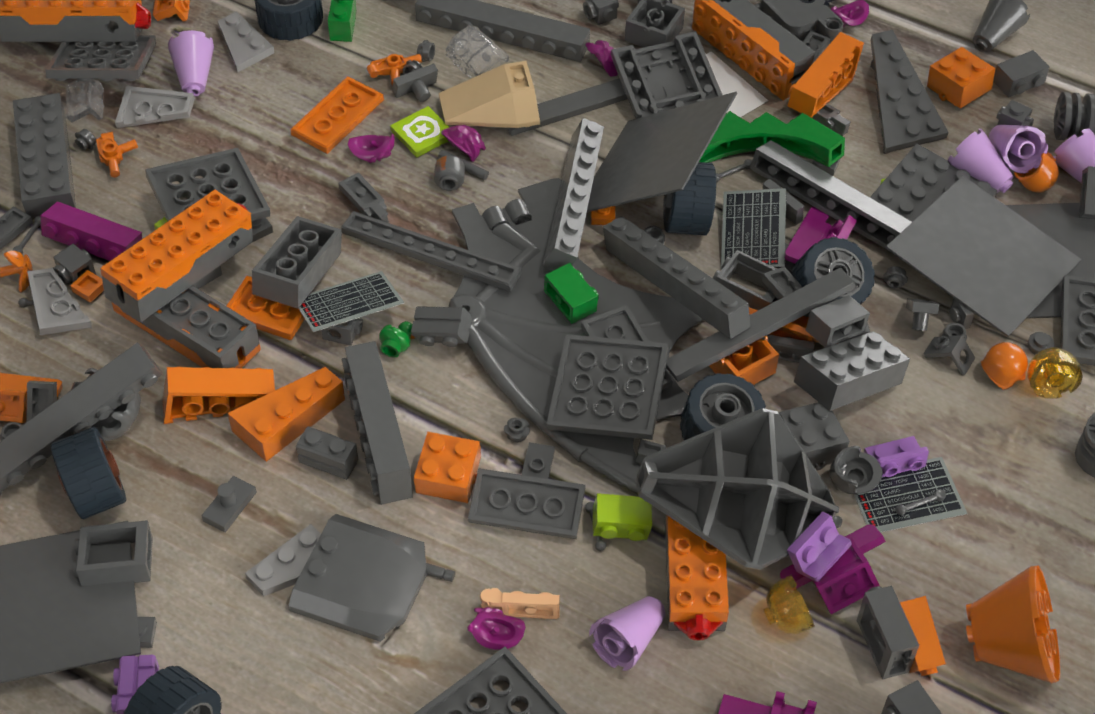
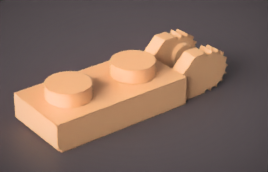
[480,588,560,619]

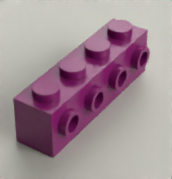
[40,201,142,261]

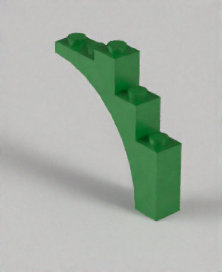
[699,111,845,167]

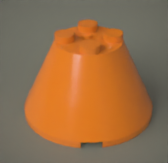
[966,565,1060,683]

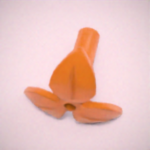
[0,251,33,292]

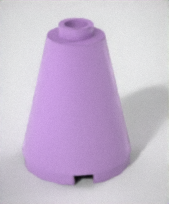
[168,30,214,97]
[989,125,1048,173]
[947,129,1013,193]
[1053,129,1095,183]
[589,596,666,671]

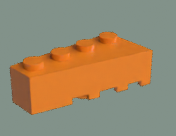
[787,32,864,118]
[162,366,275,424]
[228,367,345,462]

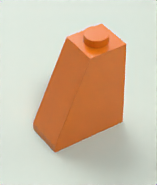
[900,596,946,676]

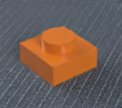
[591,206,616,225]
[70,270,104,303]

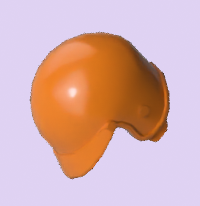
[1014,152,1059,193]
[981,342,1028,390]

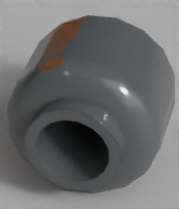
[434,155,465,191]

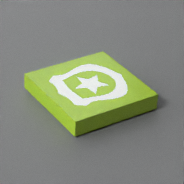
[390,106,449,158]

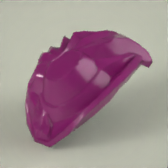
[831,0,869,27]
[585,40,618,77]
[441,125,486,162]
[348,134,395,163]
[467,607,526,650]

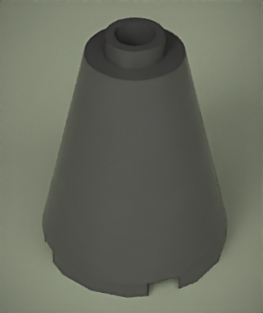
[973,0,1030,52]

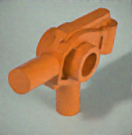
[367,54,422,86]
[96,131,138,178]

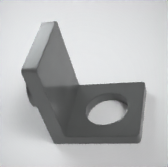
[322,317,363,346]
[924,335,975,375]

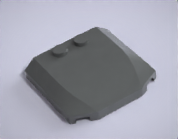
[610,31,723,119]
[288,514,427,642]

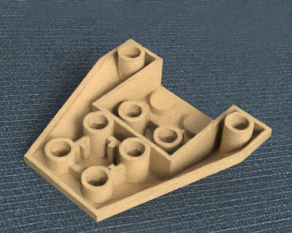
[439,61,540,128]

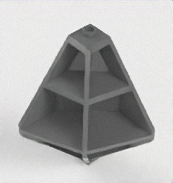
[635,408,839,570]

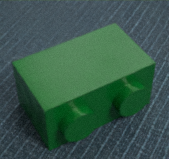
[328,0,357,42]
[544,263,599,324]

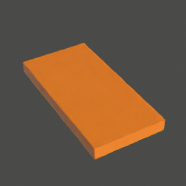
[290,76,384,154]

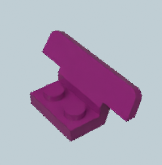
[784,207,857,263]
[780,525,886,614]

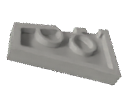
[218,12,275,73]
[115,86,195,128]
[27,268,92,335]
[245,524,321,596]

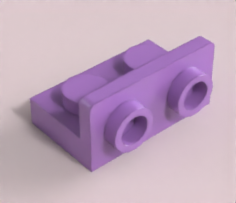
[864,436,929,477]
[787,512,852,581]

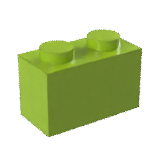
[593,493,652,541]

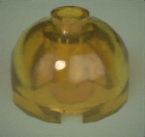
[1027,347,1083,398]
[763,575,815,634]

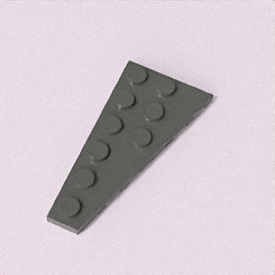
[870,30,949,154]

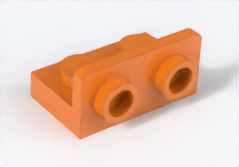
[153,0,190,22]

